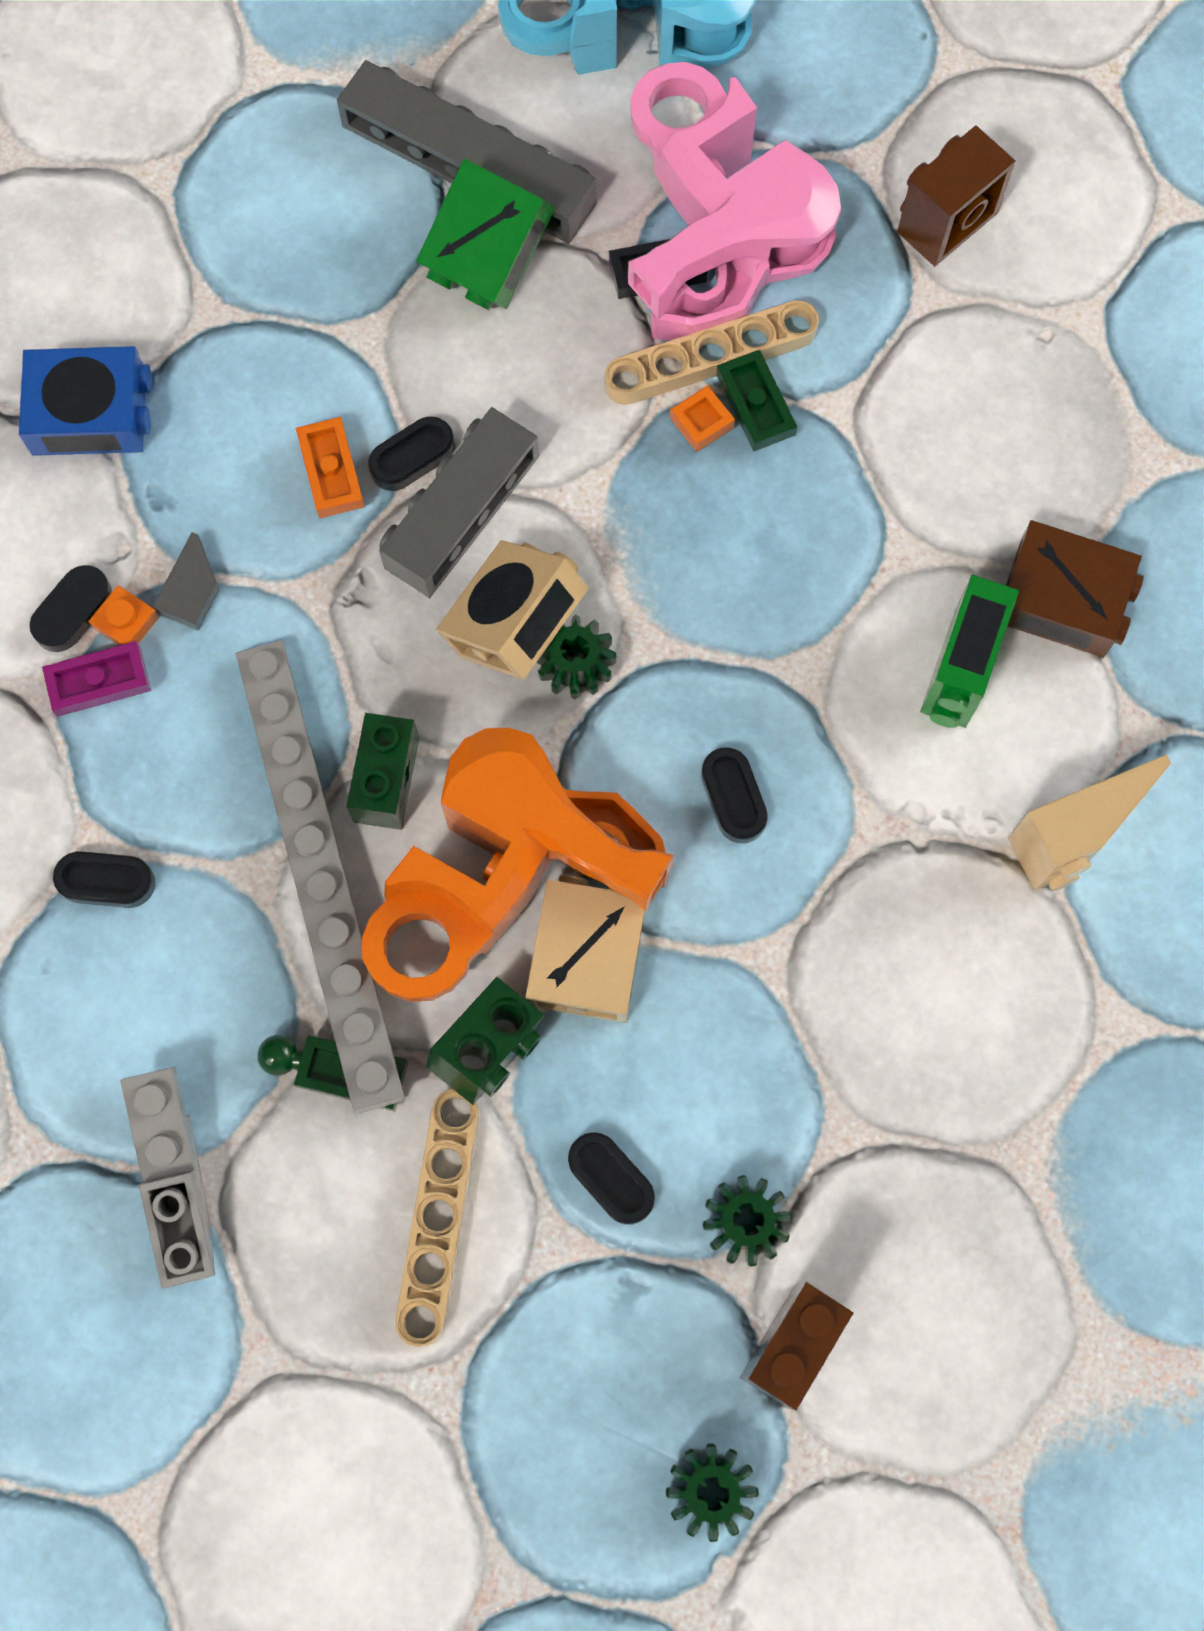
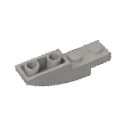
[120,1066,215,1289]

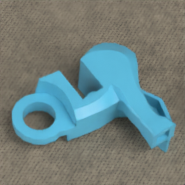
[498,0,755,75]

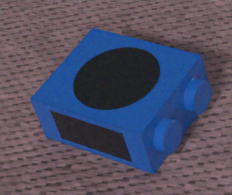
[18,346,152,456]

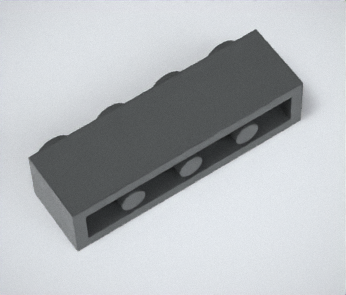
[379,406,539,599]

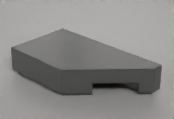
[152,532,219,631]

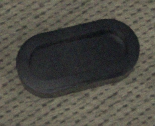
[368,417,455,491]
[29,565,112,652]
[701,747,768,843]
[53,851,155,908]
[568,1132,655,1225]

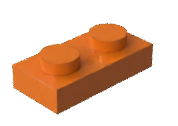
[296,417,365,519]

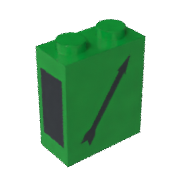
[415,158,555,310]
[920,574,1019,728]

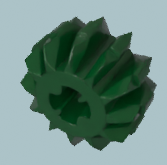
[536,614,616,700]
[702,1175,792,1267]
[665,1443,759,1542]

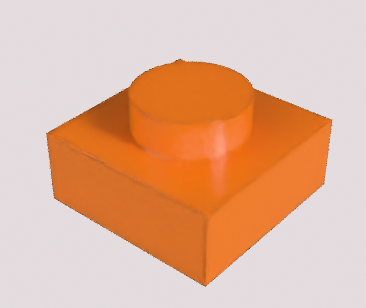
[669,385,735,452]
[88,585,160,646]

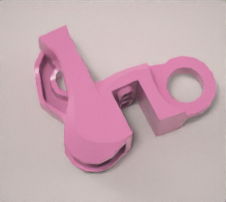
[628,62,842,341]

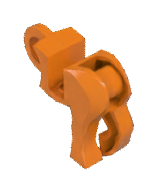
[362,727,674,1002]

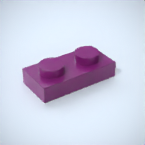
[42,641,151,717]

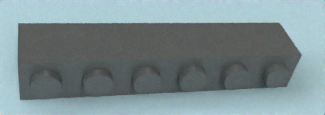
[336,60,596,244]

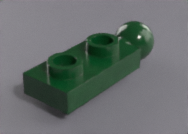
[257,1035,409,1112]

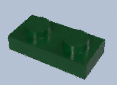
[716,349,797,452]

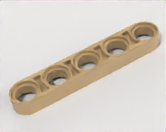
[605,300,819,405]
[396,1089,479,1347]

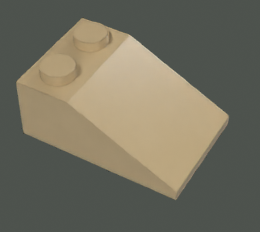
[1008,754,1171,891]

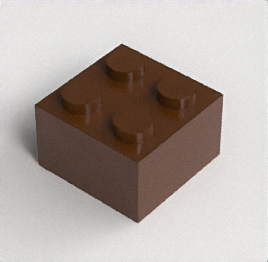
[897,125,1016,267]

